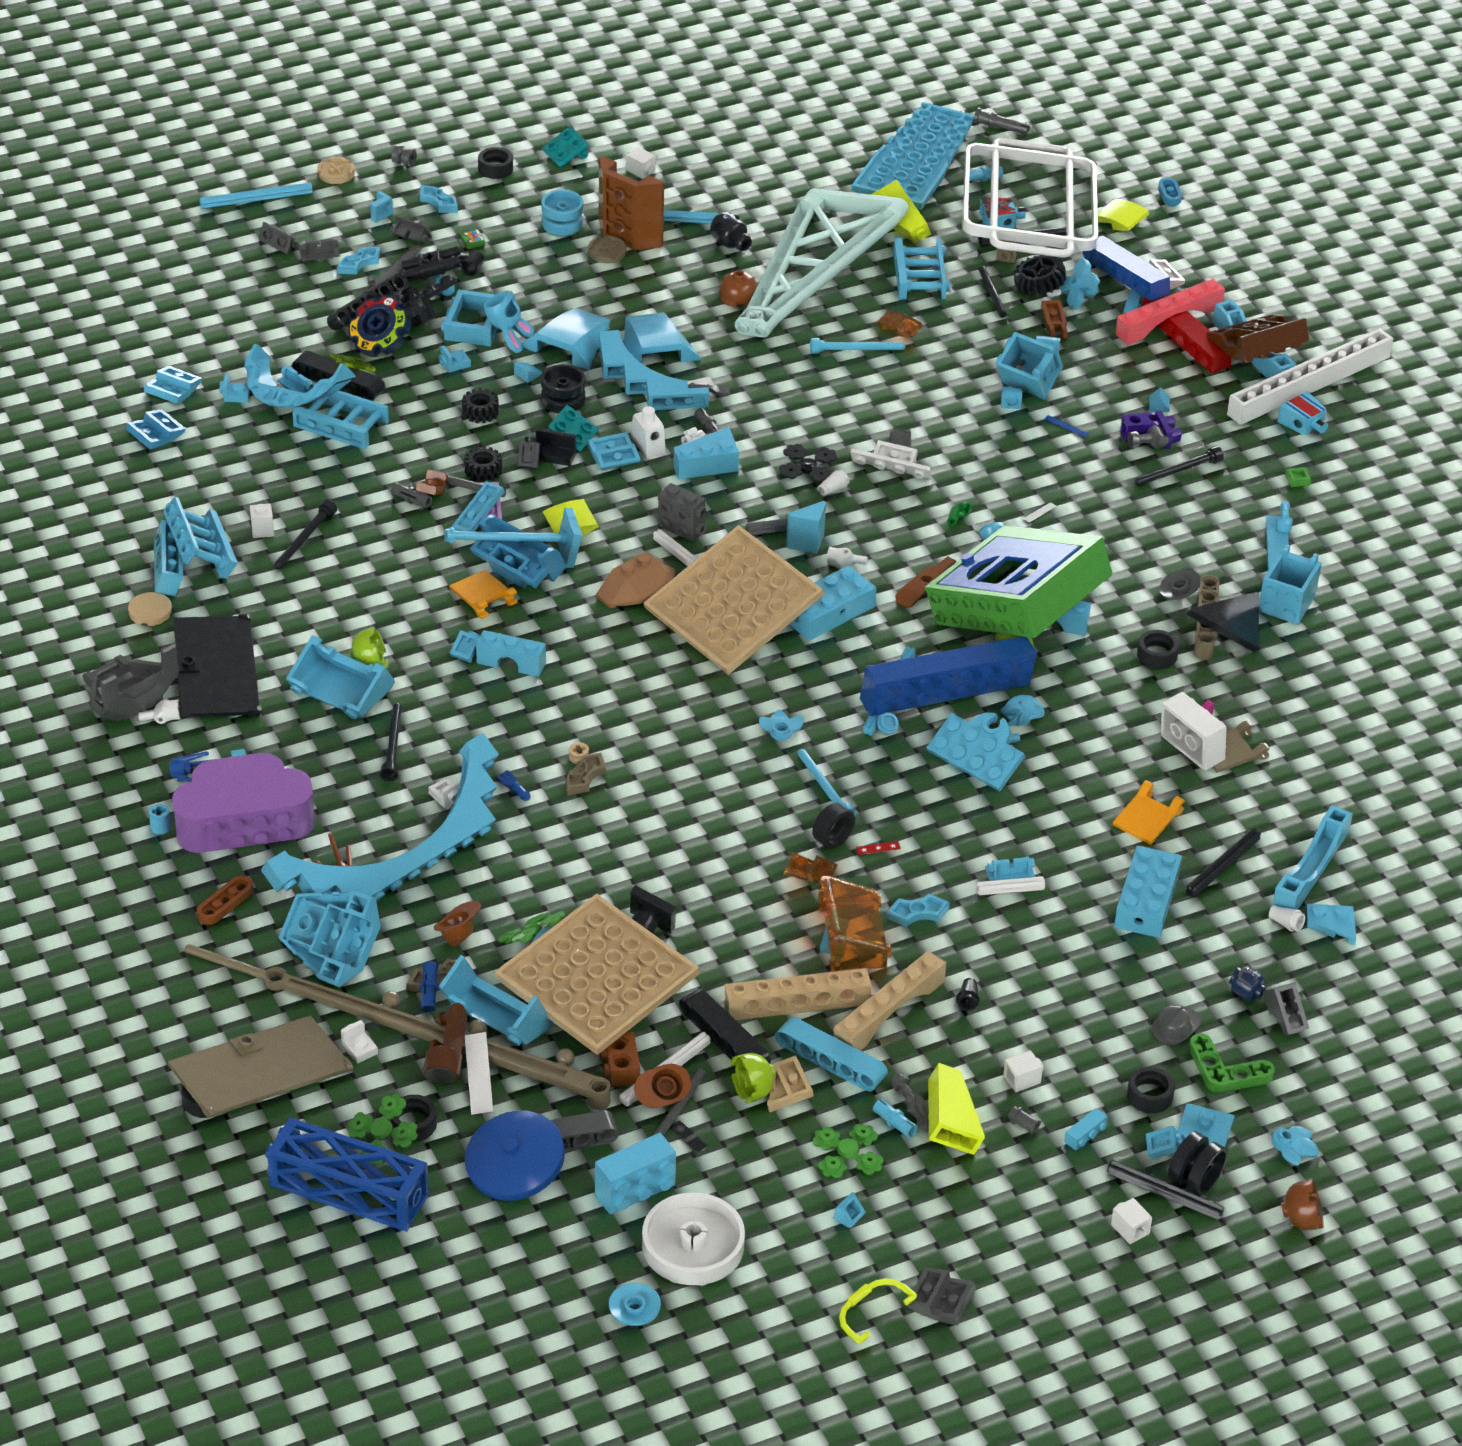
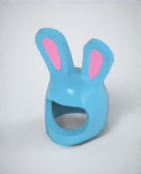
[484,291,534,353]

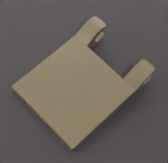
[1213,720,1270,773]

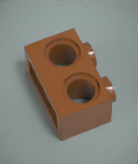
[601,1032,640,1087]

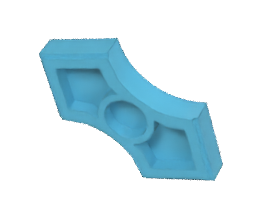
[886,894,950,927]

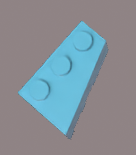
[674,427,739,480]

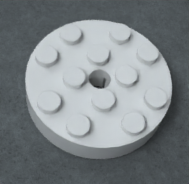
[642,1193,745,1286]

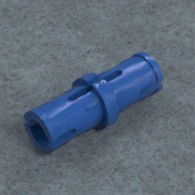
[420,961,439,1012]

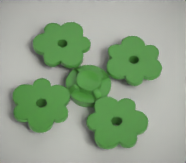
[497,911,565,944]
[348,1093,418,1165]
[813,1124,884,1178]

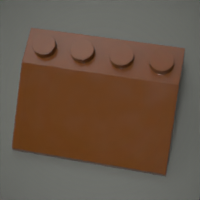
[1207,314,1309,363]

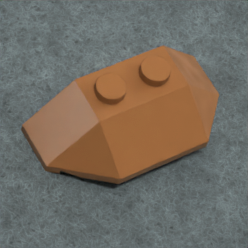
[596,551,675,608]

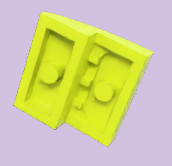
[1098,199,1149,231]
[543,499,599,536]

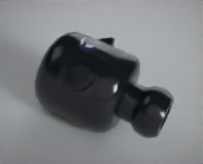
[710,212,752,251]

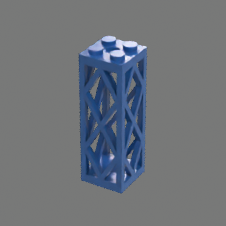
[265,1117,429,1232]

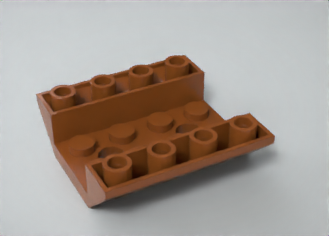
[599,156,664,250]

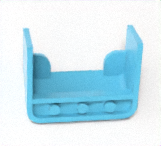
[439,955,553,1047]

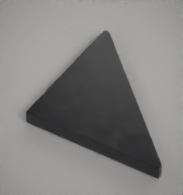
[1187,592,1259,652]

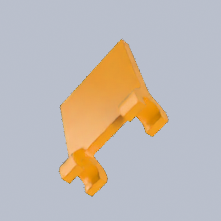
[449,570,518,619]
[1112,780,1185,845]

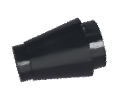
[956,978,980,1011]

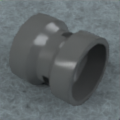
[391,144,417,167]

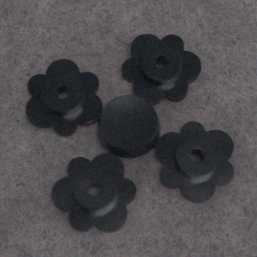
[779,444,837,482]

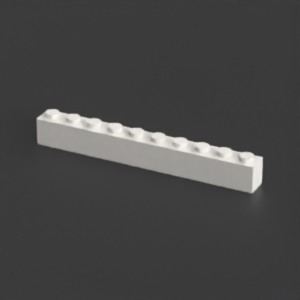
[1227,328,1393,425]

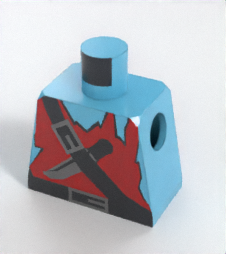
[979,197,1026,229]

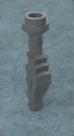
[891,1073,929,1132]

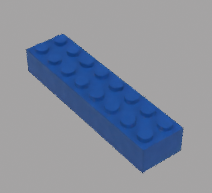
[860,636,1037,716]

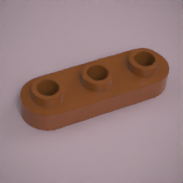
[197,875,253,925]

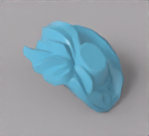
[1000,695,1045,726]

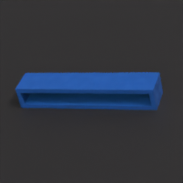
[1083,236,1170,301]

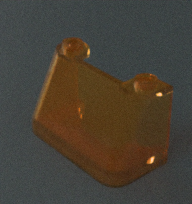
[818,875,891,972]

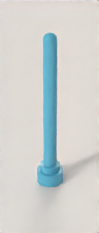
[810,338,905,354]
[797,749,856,816]

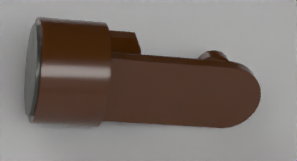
[423,1003,467,1085]

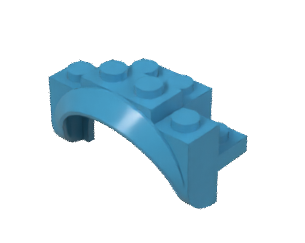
[470,515,567,589]

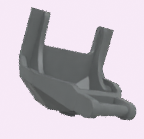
[82,642,179,722]

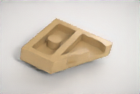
[767,1055,814,1112]

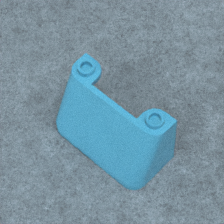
[286,635,395,719]

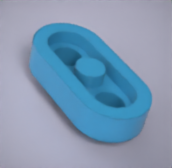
[1158,178,1182,207]

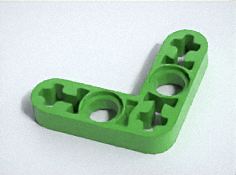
[1189,1033,1275,1093]

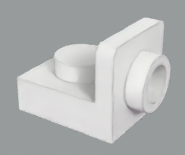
[341,1020,378,1064]

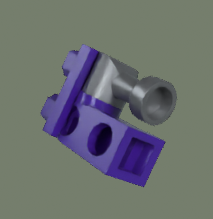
[1120,411,1182,449]

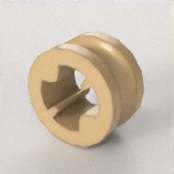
[569,742,589,764]

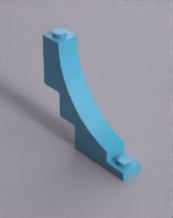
[599,330,709,410]

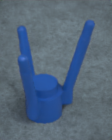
[170,751,213,782]

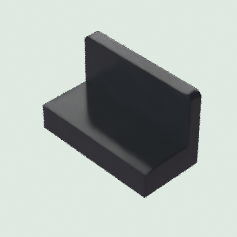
[536,428,576,467]

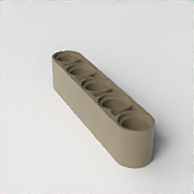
[1194,575,1219,660]

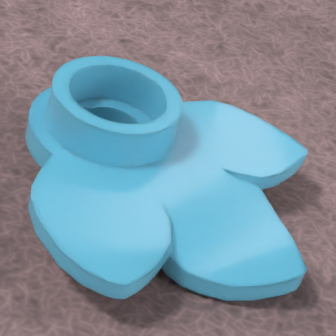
[759,709,803,741]
[1272,1126,1319,1166]

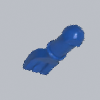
[496,770,531,801]

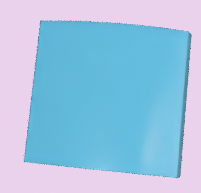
[144,366,202,404]
[587,432,641,470]

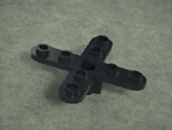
[400,275,457,328]

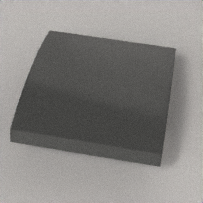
[906,1267,976,1325]

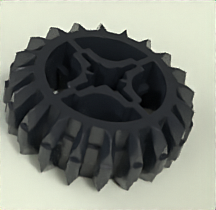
[1014,255,1066,297]

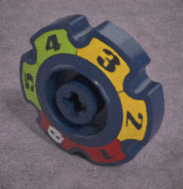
[348,295,411,357]

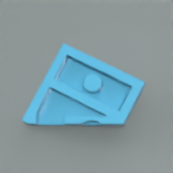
[1305,904,1356,945]

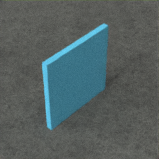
[1178,1103,1235,1147]

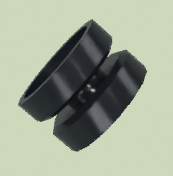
[541,364,586,413]
[1168,1131,1228,1196]

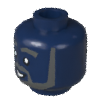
[1229,966,1266,1002]

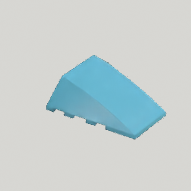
[521,308,610,370]
[624,312,701,363]

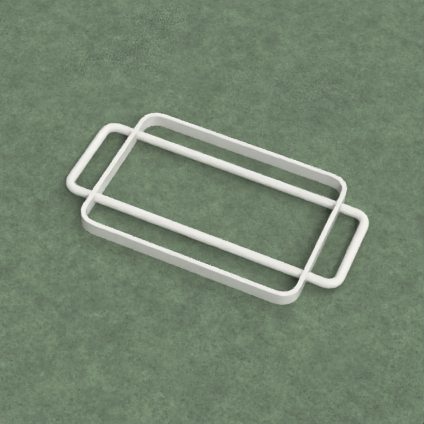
[962,138,1098,258]

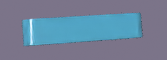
[775,1017,888,1091]

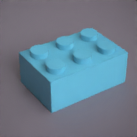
[595,1132,676,1215]

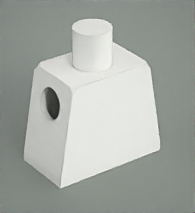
[631,406,666,459]

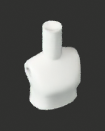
[827,547,868,570]
[138,699,181,724]

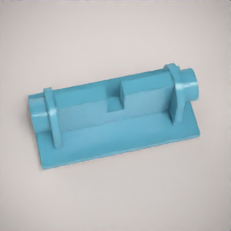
[277,366,314,393]
[985,856,1035,881]

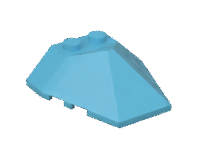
[278,890,381,987]

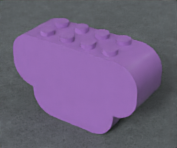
[172,753,315,853]

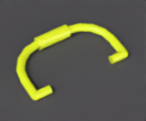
[839,1278,917,1344]

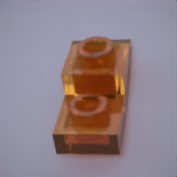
[877,310,923,338]
[784,852,838,883]

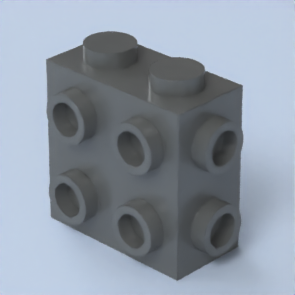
[657,483,706,542]

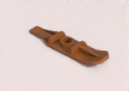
[895,556,956,608]

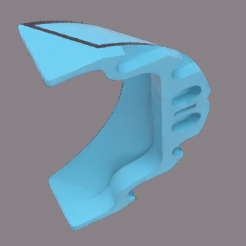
[245,344,356,408]

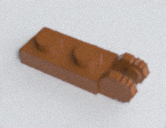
[1041,300,1068,340]

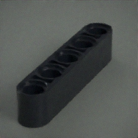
[327,273,408,331]
[292,350,386,401]
[679,988,771,1064]

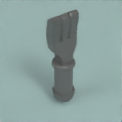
[688,383,730,396]

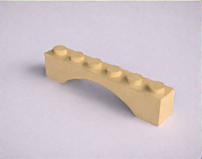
[833,951,946,1051]

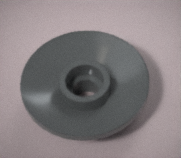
[1159,569,1201,600]

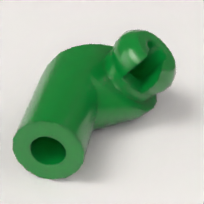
[947,502,972,526]

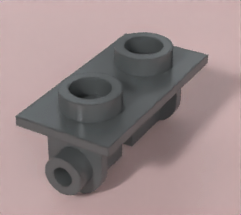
[391,215,432,243]
[259,222,298,254]
[299,238,340,261]

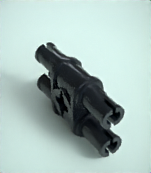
[402,246,462,282]

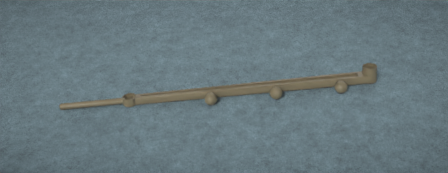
[185,944,611,1110]

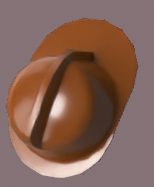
[433,901,481,947]
[634,1063,691,1108]

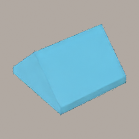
[786,501,826,554]

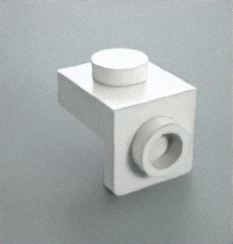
[428,778,460,808]

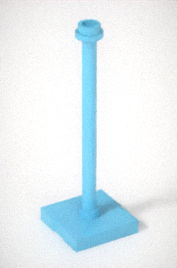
[444,508,582,568]

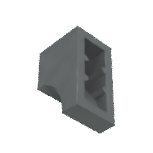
[1262,982,1309,1036]

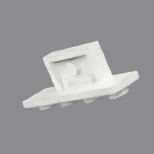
[850,440,931,479]

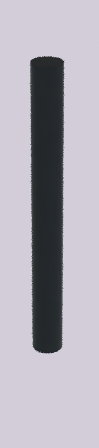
[978,266,1007,318]

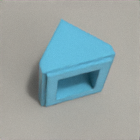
[1149,387,1170,412]
[833,1192,866,1228]

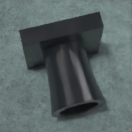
[630,885,676,934]

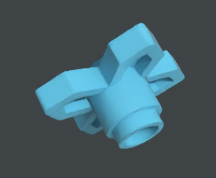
[1059,257,1100,310]

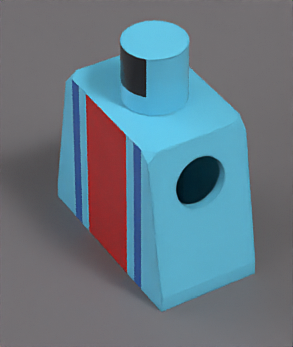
[1278,391,1328,435]

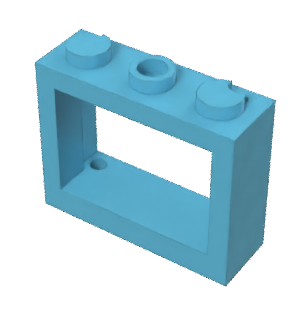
[441,289,498,346]

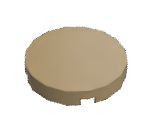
[317,157,355,184]
[128,592,172,626]

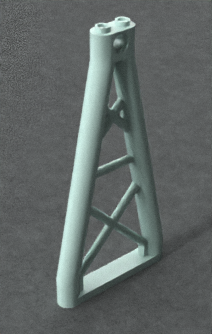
[735,188,909,338]

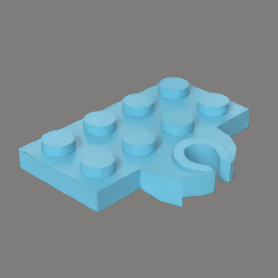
[926,713,1025,792]

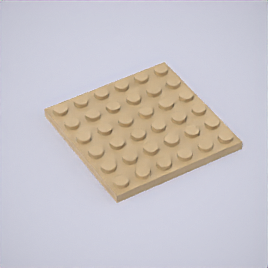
[643,525,825,675]
[494,894,700,1055]

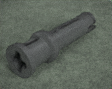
[973,107,1030,136]

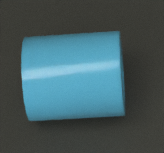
[148,804,171,834]

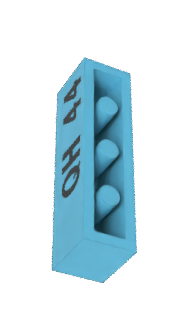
[154,520,183,597]

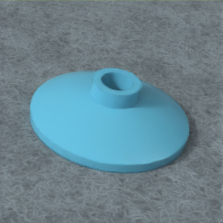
[609,1283,661,1326]

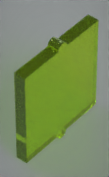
[330,353,376,372]

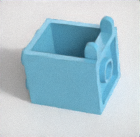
[996,332,1063,400]
[1259,544,1322,625]

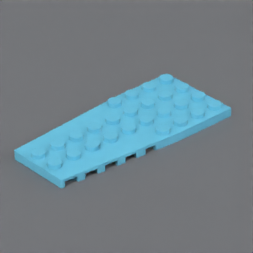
[851,102,974,210]

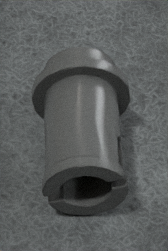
[1008,1106,1041,1134]

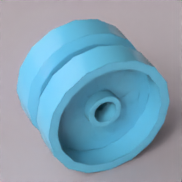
[541,189,583,236]

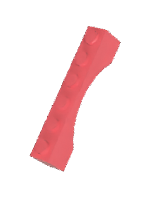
[1116,278,1225,345]

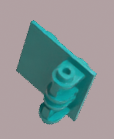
[541,126,589,168]
[547,405,599,453]

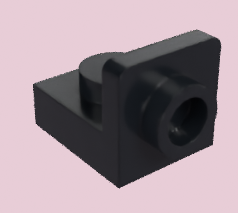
[517,437,542,468]

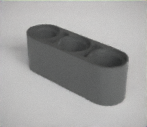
[551,1110,619,1151]

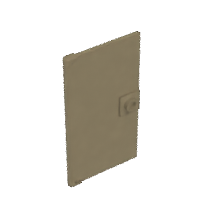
[168,1015,353,1118]

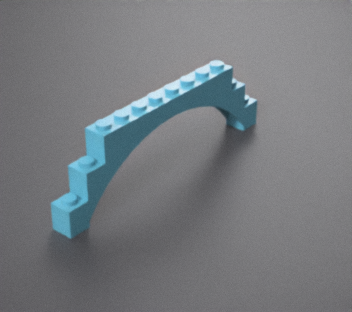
[261,733,499,902]

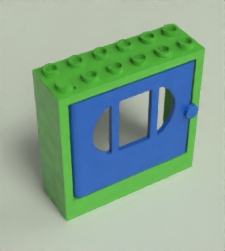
[925,525,1113,638]

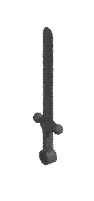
[361,245,422,295]

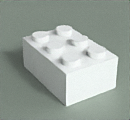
[1161,691,1227,771]

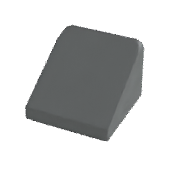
[890,429,911,447]

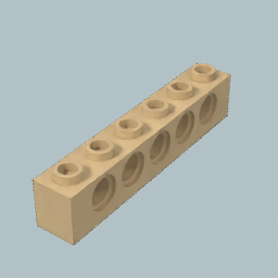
[724,968,872,1020]

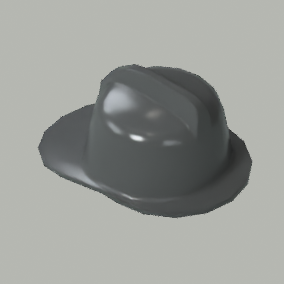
[1152,1005,1201,1045]

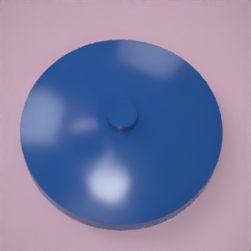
[465,1111,565,1201]

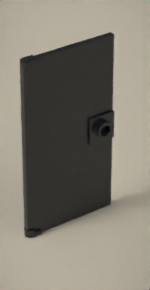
[173,614,261,717]

